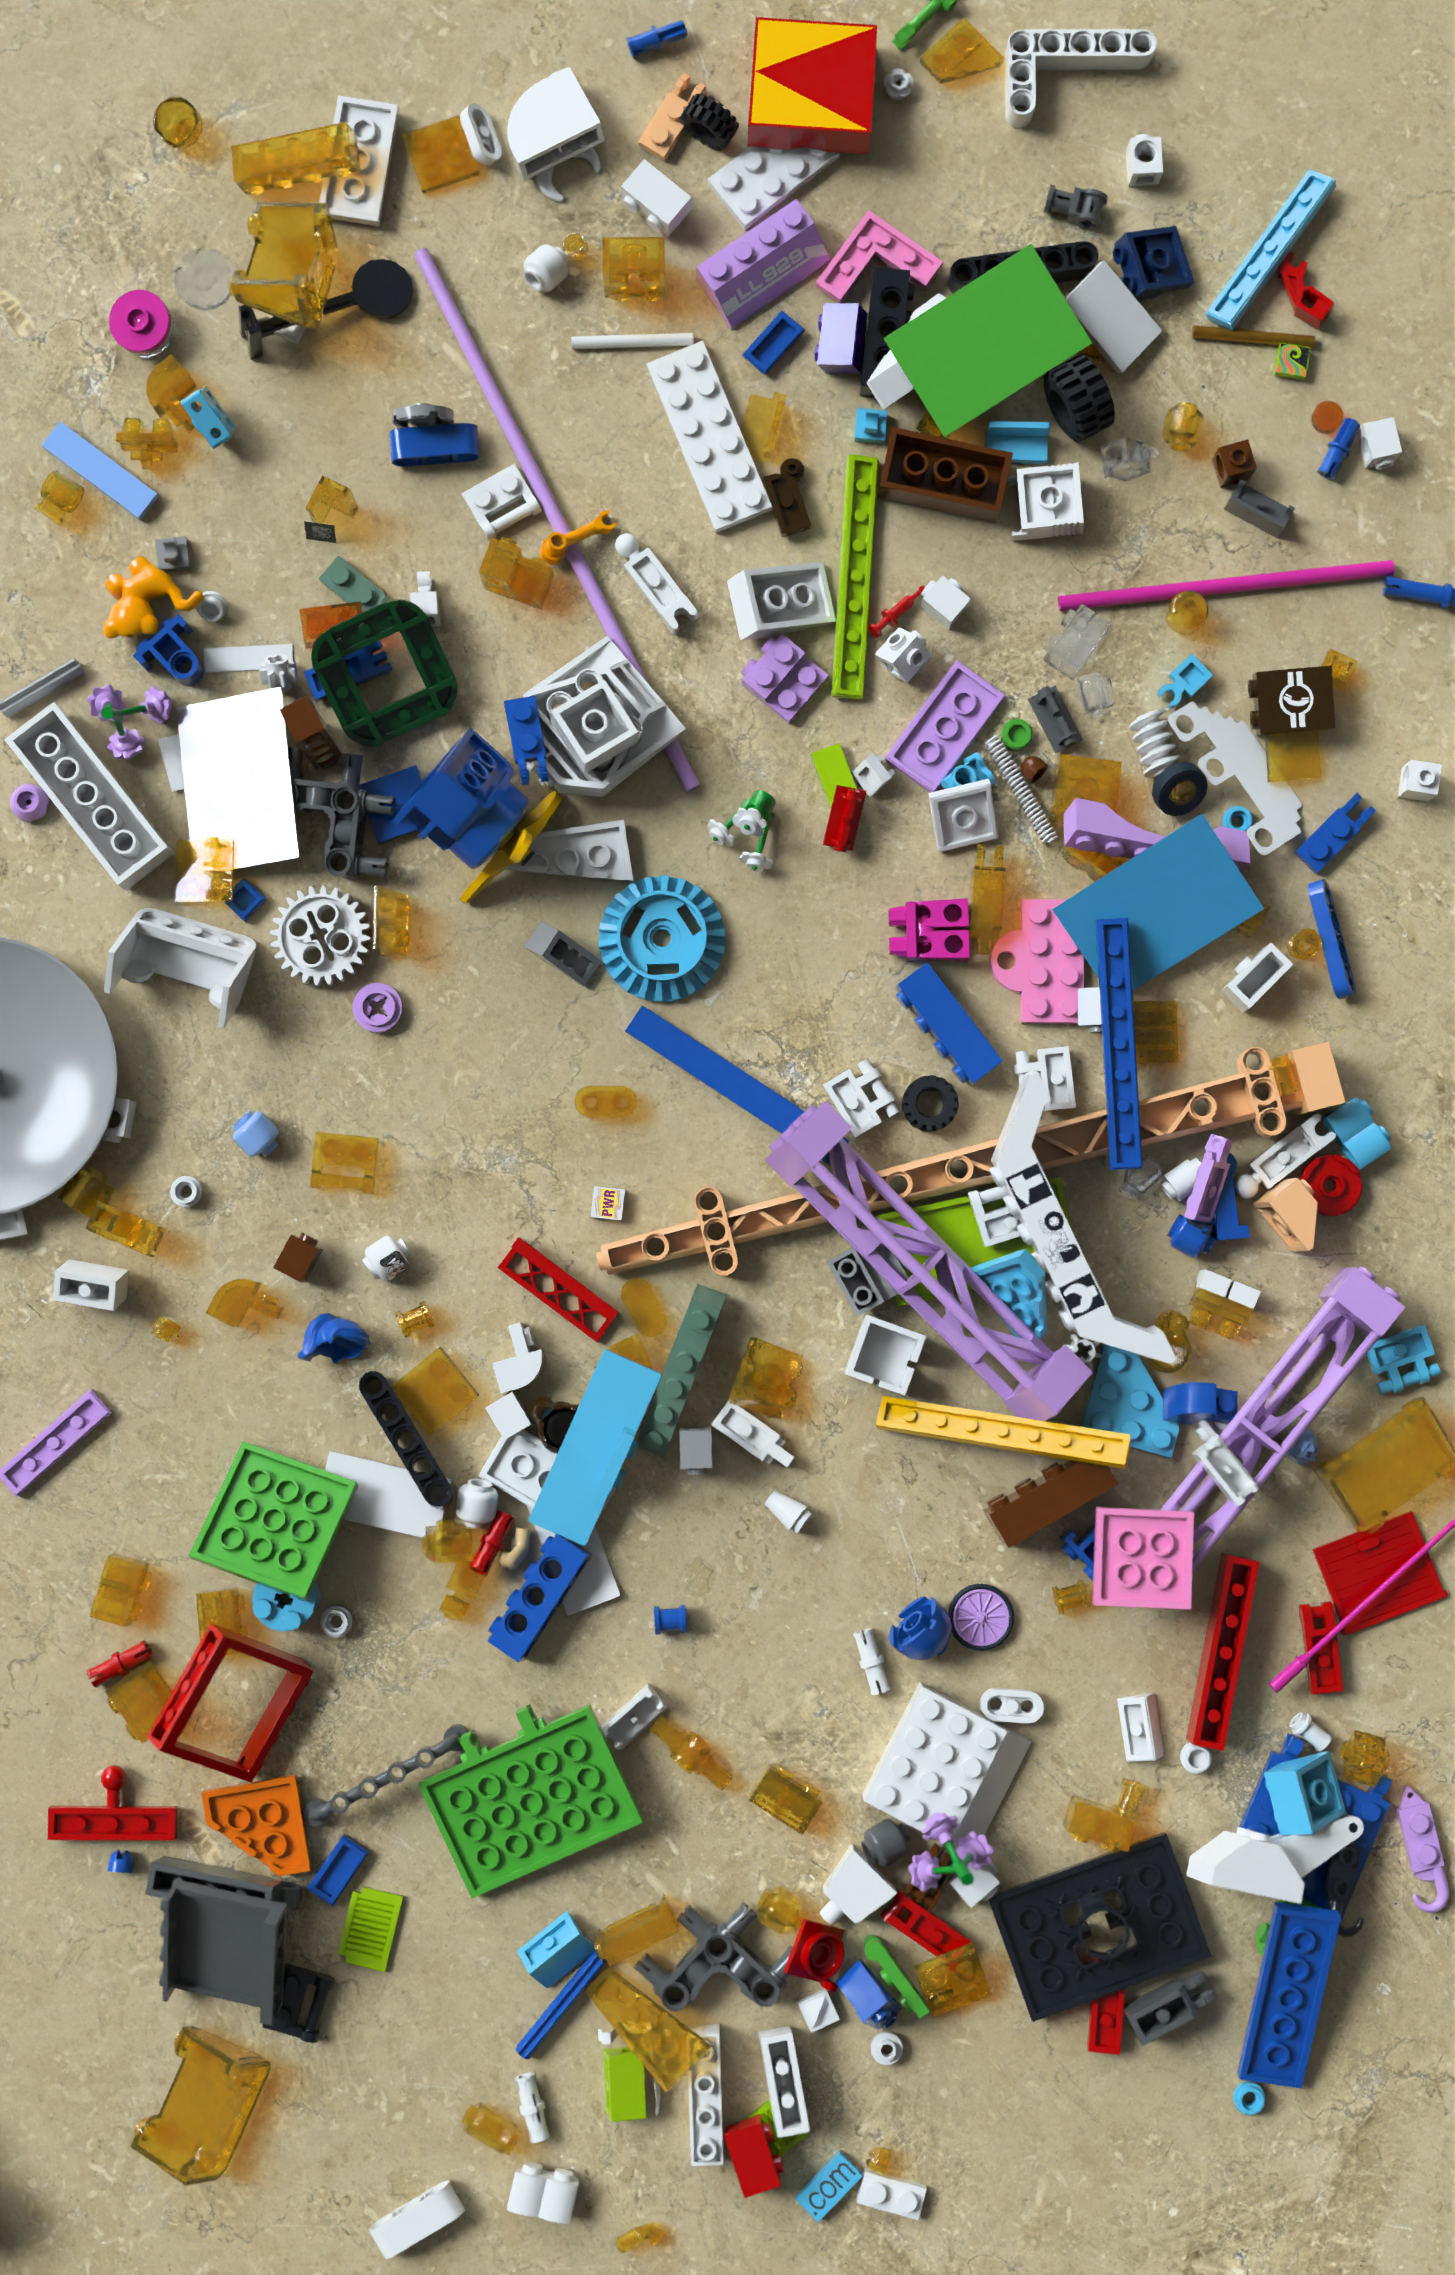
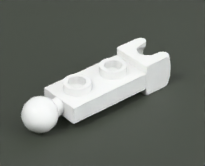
[615,533,699,635]
[1234,1112,1336,1199]

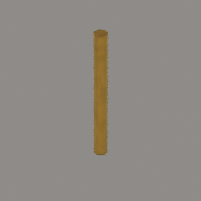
[1192,325,1315,348]

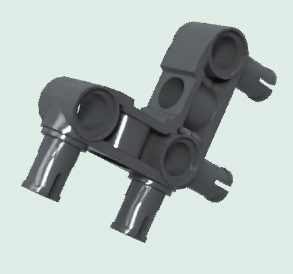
[287,747,396,878]
[633,1902,793,2012]

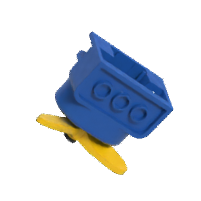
[393,727,562,905]

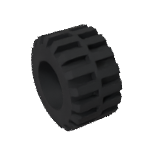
[1043,354,1115,442]

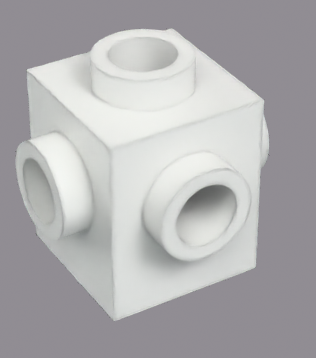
[875,627,932,683]

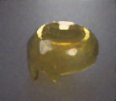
[153,96,203,150]

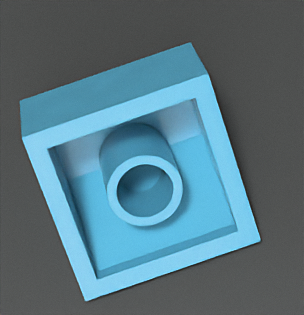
[1264,1751,1346,1835]

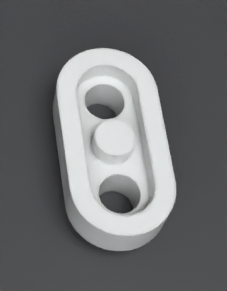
[460,103,502,166]
[980,1688,1044,1723]

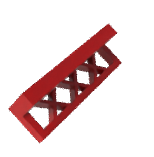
[497,1237,620,1342]

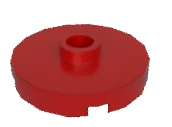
[1299,1155,1363,1216]

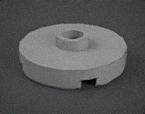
[392,403,454,428]

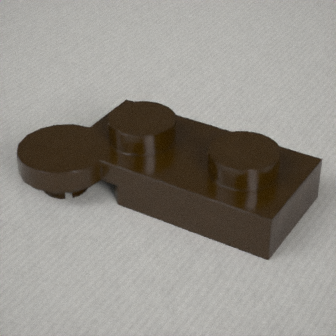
[763,458,811,538]

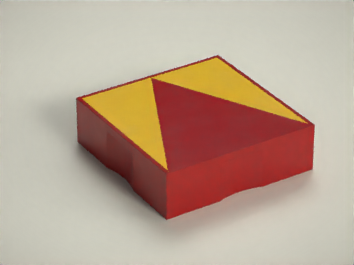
[747,17,877,155]

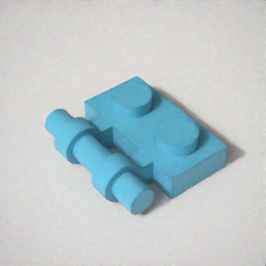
[1366,1325,1441,1395]

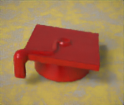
[784,1919,845,1992]

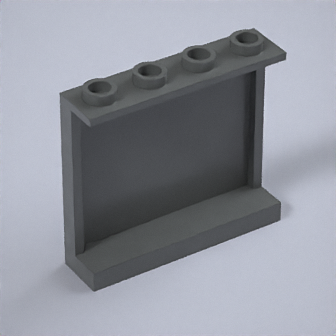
[159,1880,287,2026]

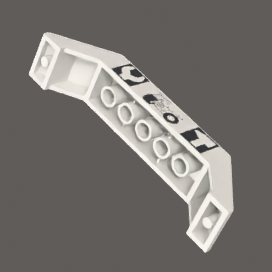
[989,1071,1177,1364]

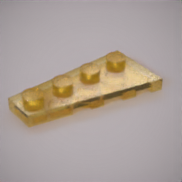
[585,1968,713,2092]

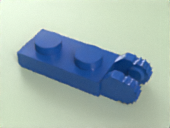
[504,696,549,786]
[1294,793,1376,874]

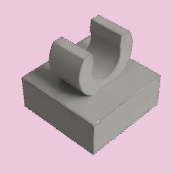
[155,536,191,572]

